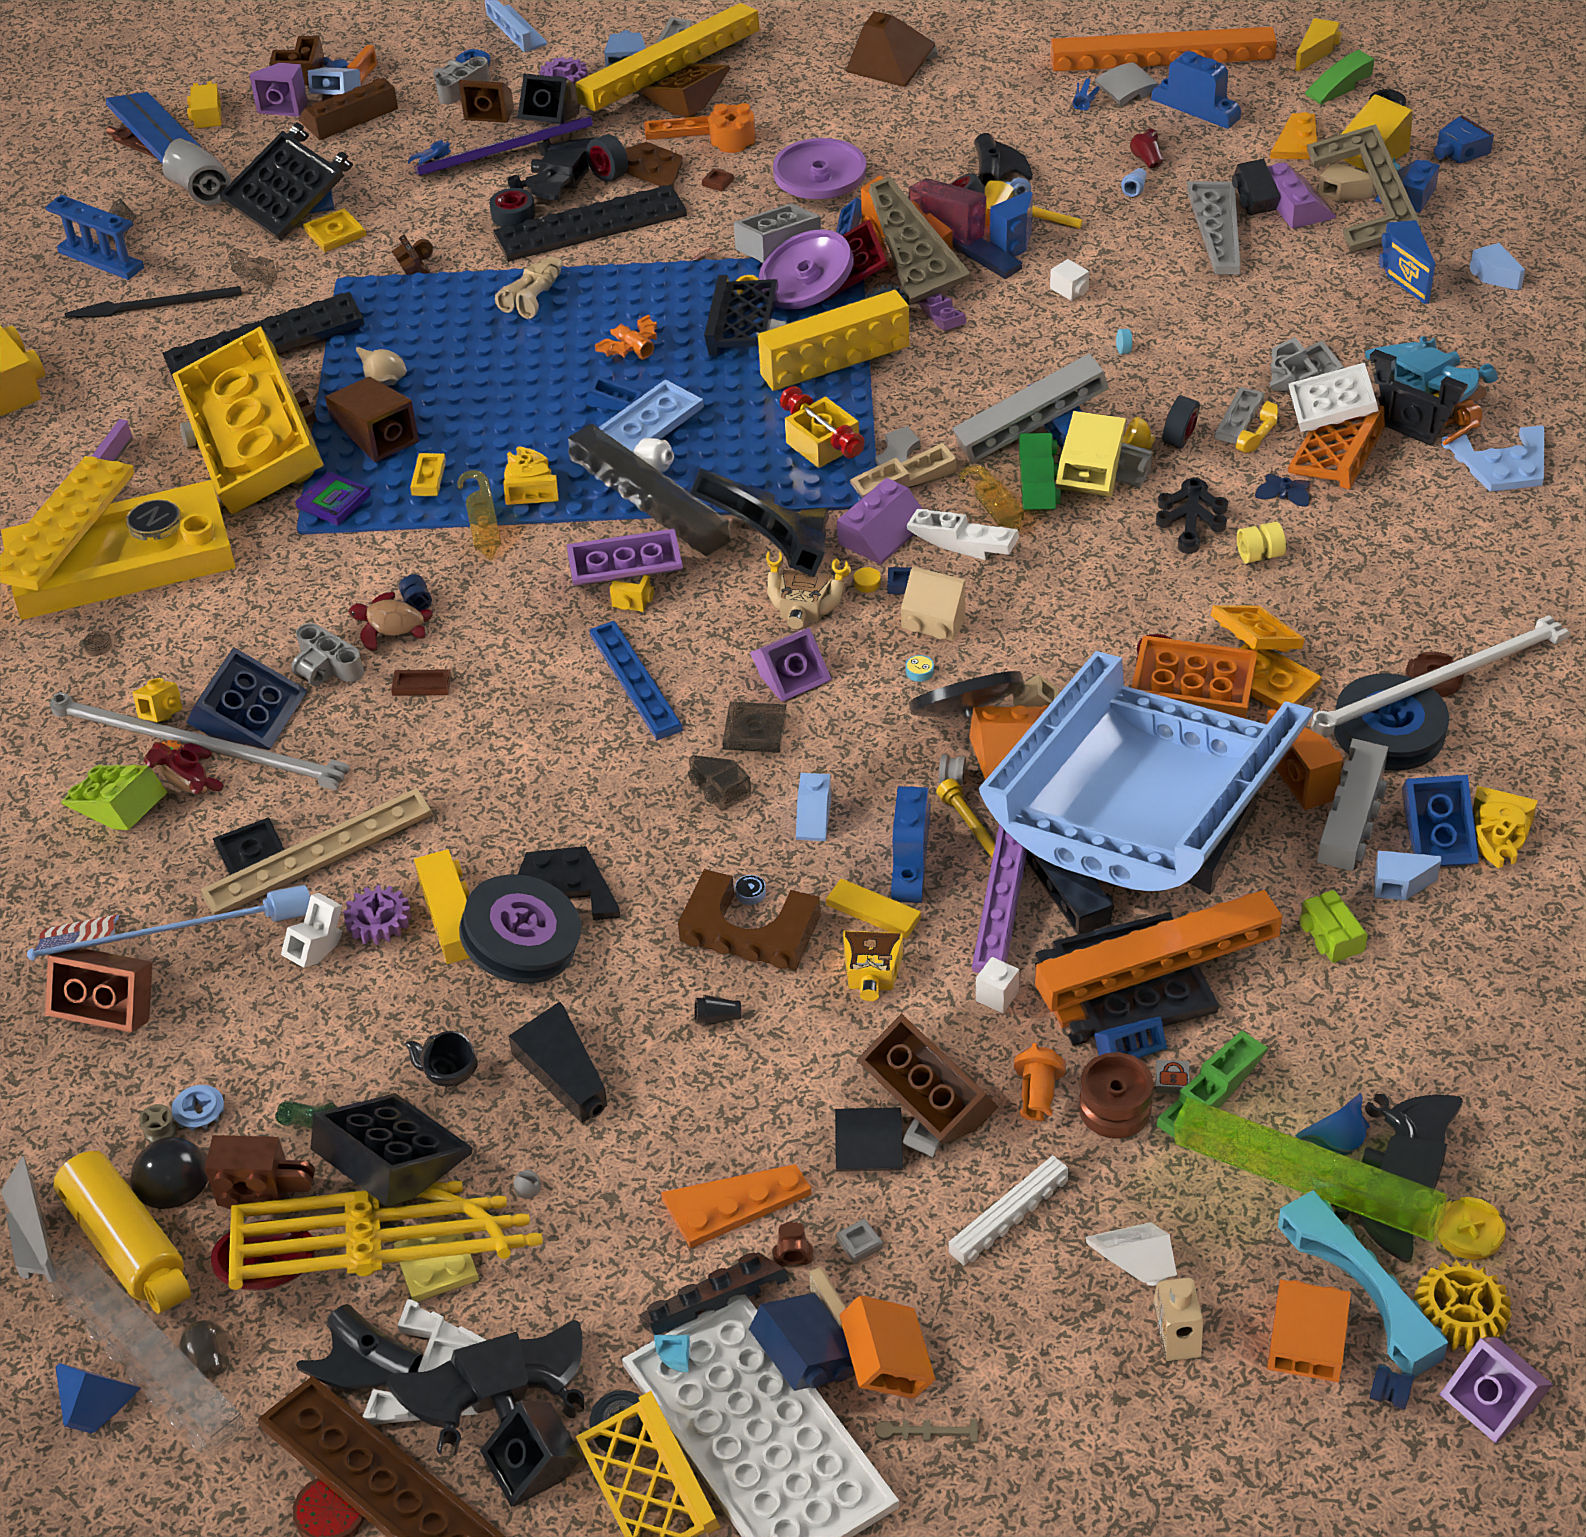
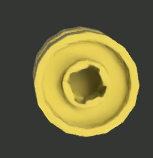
[1237,522,1286,564]

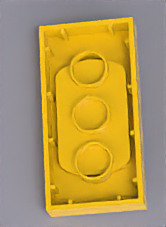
[172,326,324,514]
[0,480,236,620]

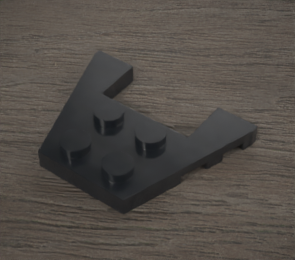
[1370,349,1468,445]
[517,846,620,923]

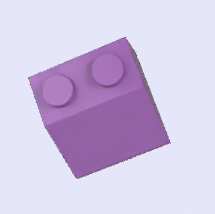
[249,63,308,117]
[750,628,832,702]
[1440,1337,1553,1443]

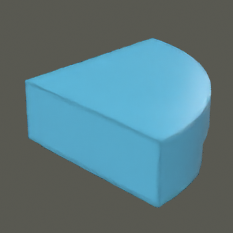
[654,1335,690,1373]

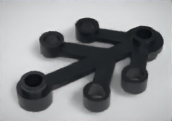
[1156,477,1229,554]

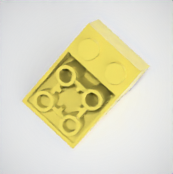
[1056,411,1126,497]

